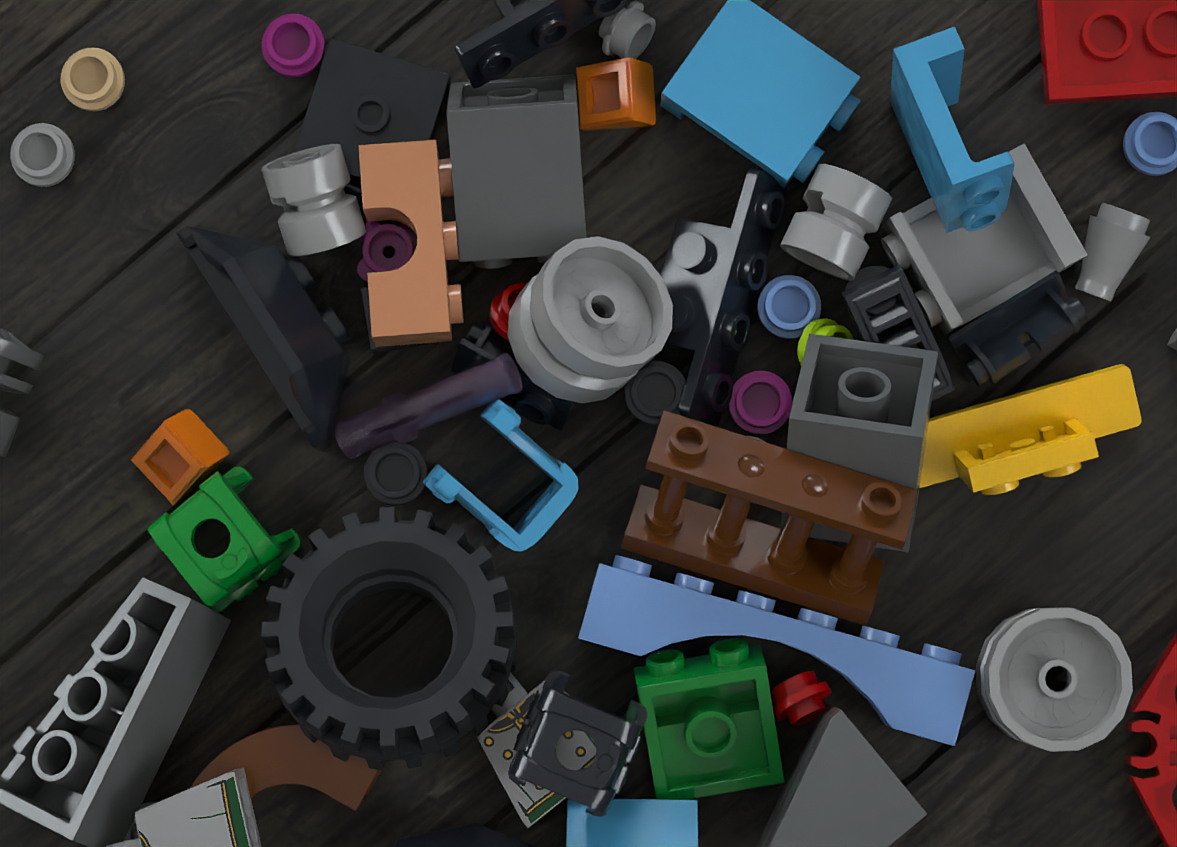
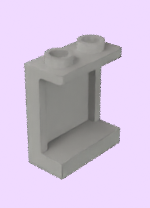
[881,144,1088,336]

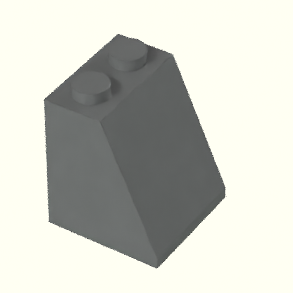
[447,74,587,269]
[781,334,938,552]
[756,705,927,847]

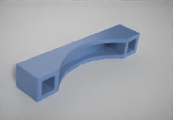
[578,555,975,746]

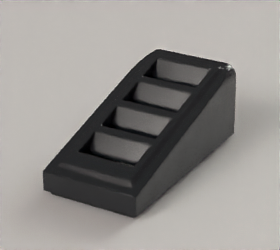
[841,265,955,401]

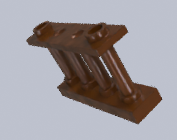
[621,410,918,626]

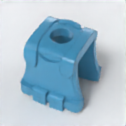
[423,398,579,551]

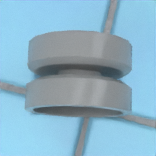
[508,236,673,403]
[976,608,1133,752]

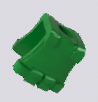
[147,467,303,613]

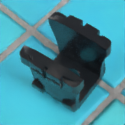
[508,669,648,817]

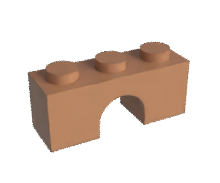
[359,140,464,347]

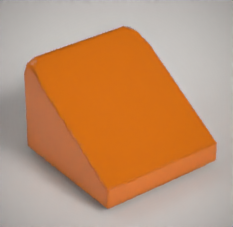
[576,57,656,131]
[131,409,229,506]

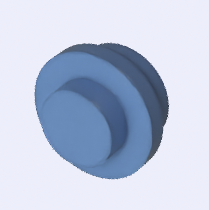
[1123,112,1177,176]
[757,275,821,339]

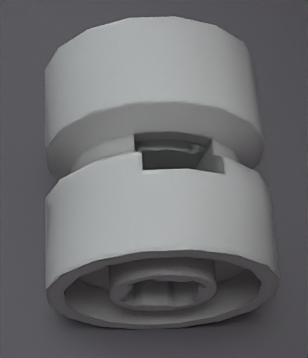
[261,144,366,256]
[780,164,892,281]

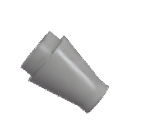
[1075,203,1150,302]

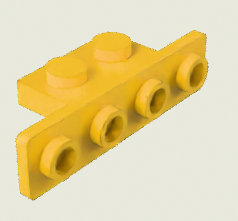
[920,364,1142,495]

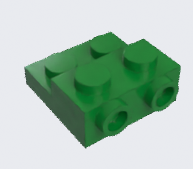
[633,638,785,800]

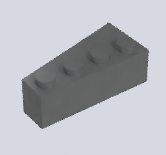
[0,578,231,847]

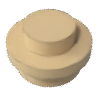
[61,48,125,111]

